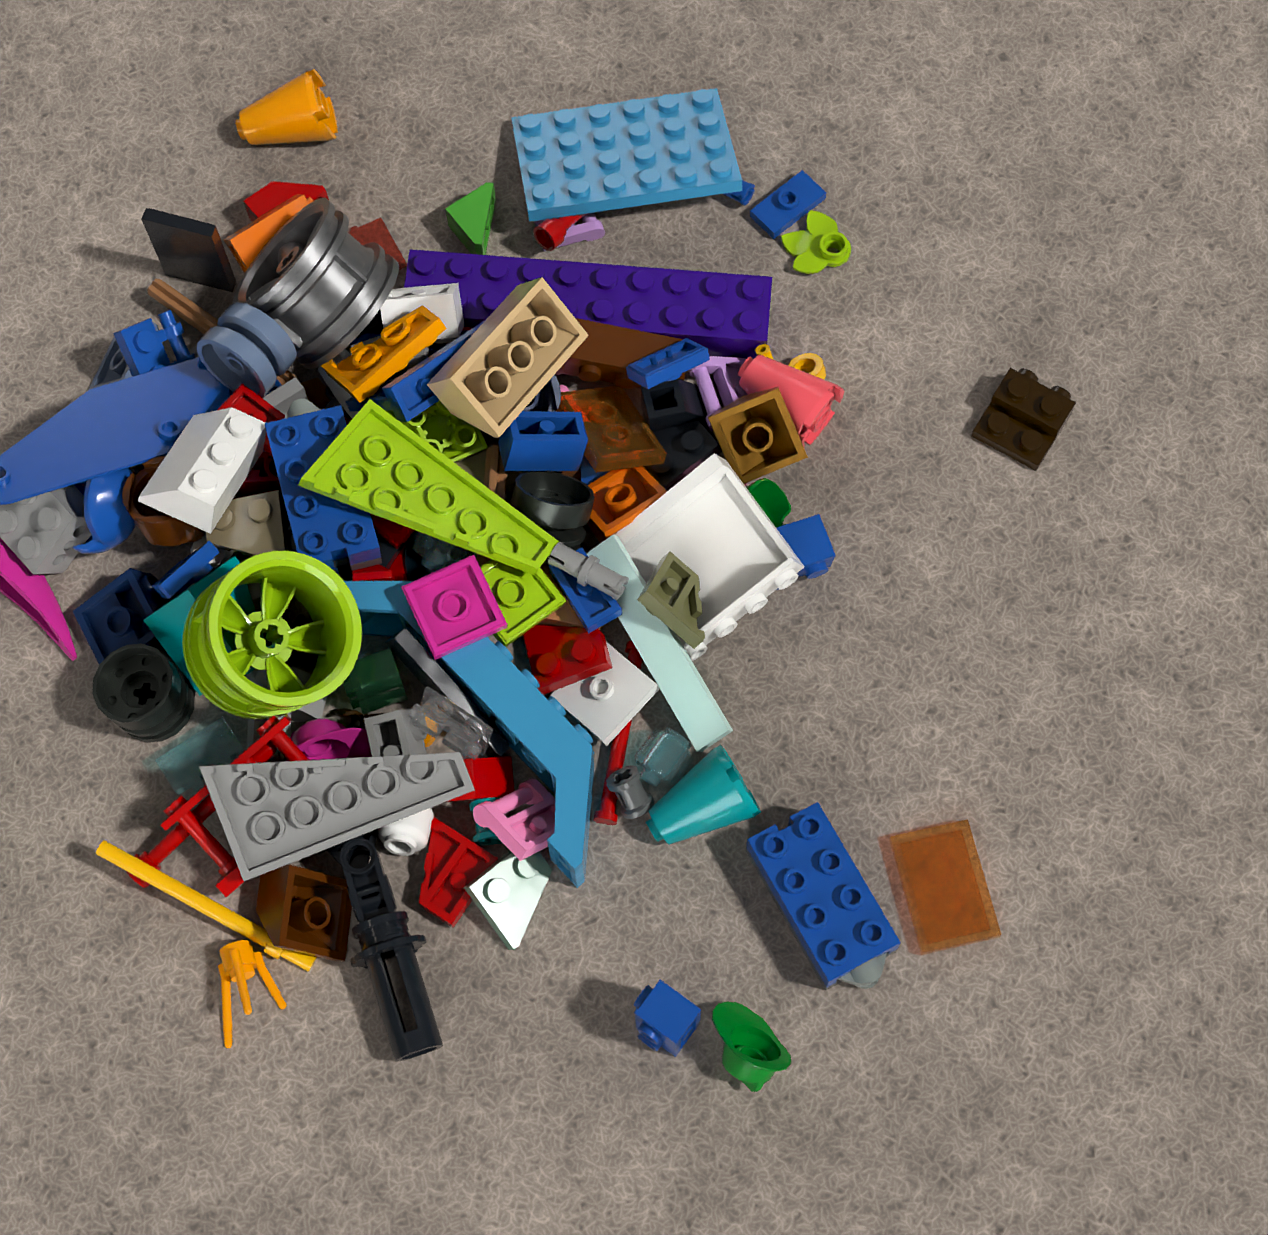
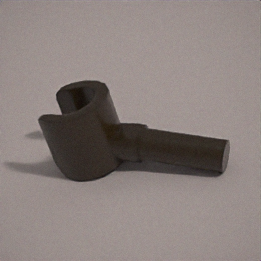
[336,708,388,728]

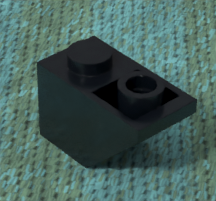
[641,379,708,433]

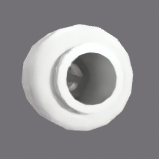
[377,808,434,856]

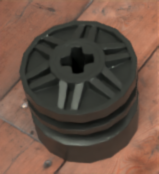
[511,471,595,564]
[92,644,195,743]

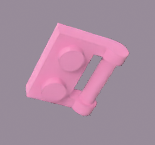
[473,779,555,861]

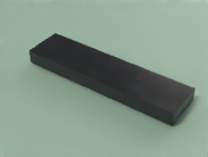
[385,629,510,758]

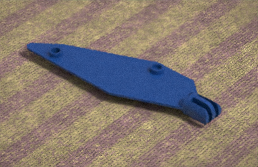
[0,357,229,505]

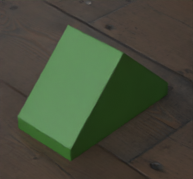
[445,182,496,255]

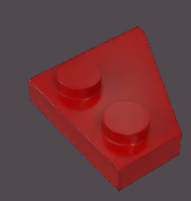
[523,625,613,695]
[419,817,498,928]

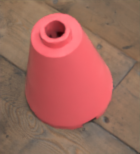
[738,355,844,448]

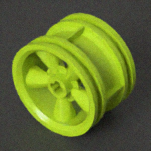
[182,551,362,720]

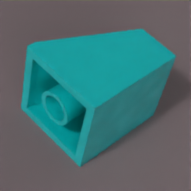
[143,556,267,696]

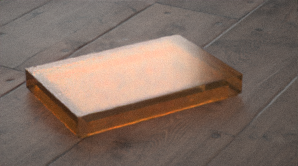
[556,386,666,473]
[889,819,1002,955]

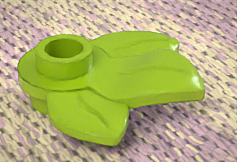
[781,210,851,274]

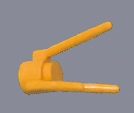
[218,940,287,1049]

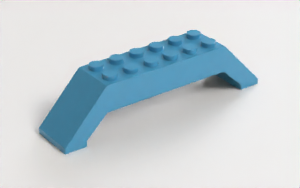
[344,581,595,888]

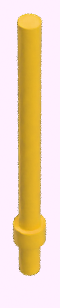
[95,840,317,972]

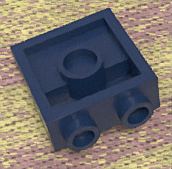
[72,568,165,665]

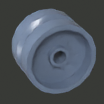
[196,302,297,398]

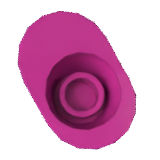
[286,718,372,761]

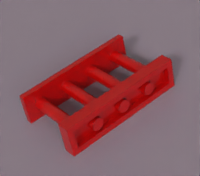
[161,714,309,897]

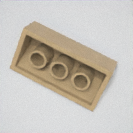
[427,277,589,438]

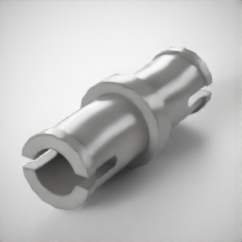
[548,542,629,600]

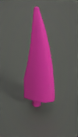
[0,538,77,661]

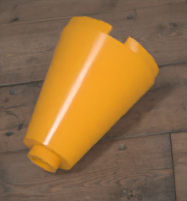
[235,69,338,145]

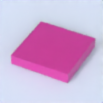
[401,555,508,660]

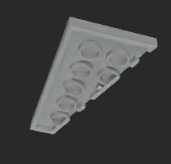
[199,752,475,881]

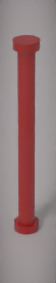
[593,641,643,826]

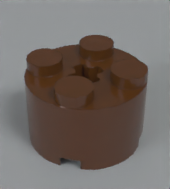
[122,456,205,546]

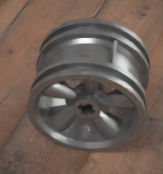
[233,198,399,369]

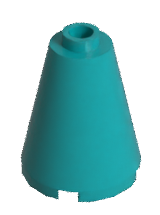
[646,744,761,845]

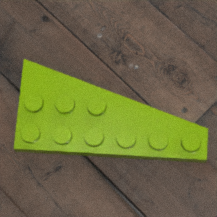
[298,399,559,575]

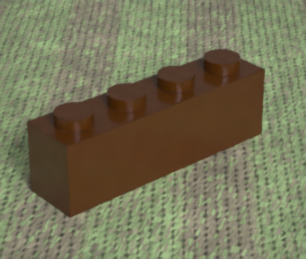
[555,318,685,389]

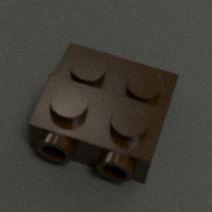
[971,368,1076,471]

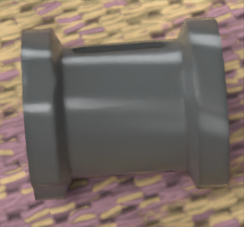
[606,766,655,819]

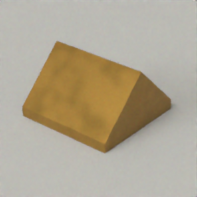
[708,387,808,484]

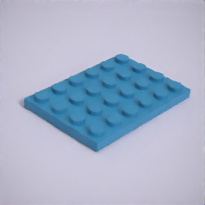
[511,88,742,222]

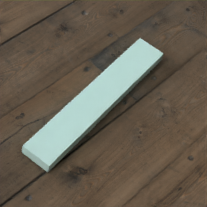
[586,535,733,752]

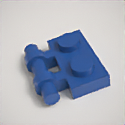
[113,309,196,376]

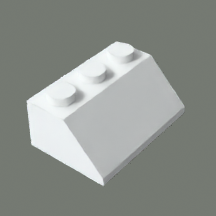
[138,407,266,534]

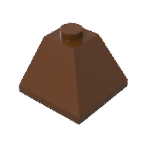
[256,864,352,962]

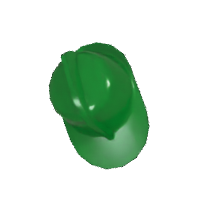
[712,1001,792,1092]

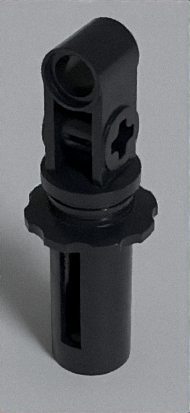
[340,838,443,1062]

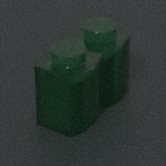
[343,648,408,714]

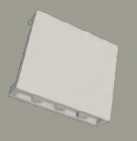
[615,453,805,661]

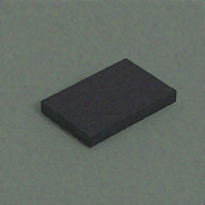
[141,208,237,292]

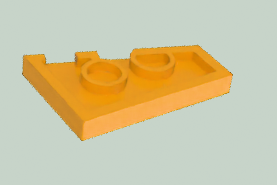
[321,305,447,403]

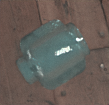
[635,727,693,788]

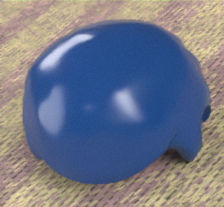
[73,468,136,554]

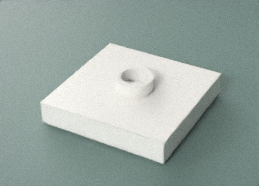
[550,642,660,746]

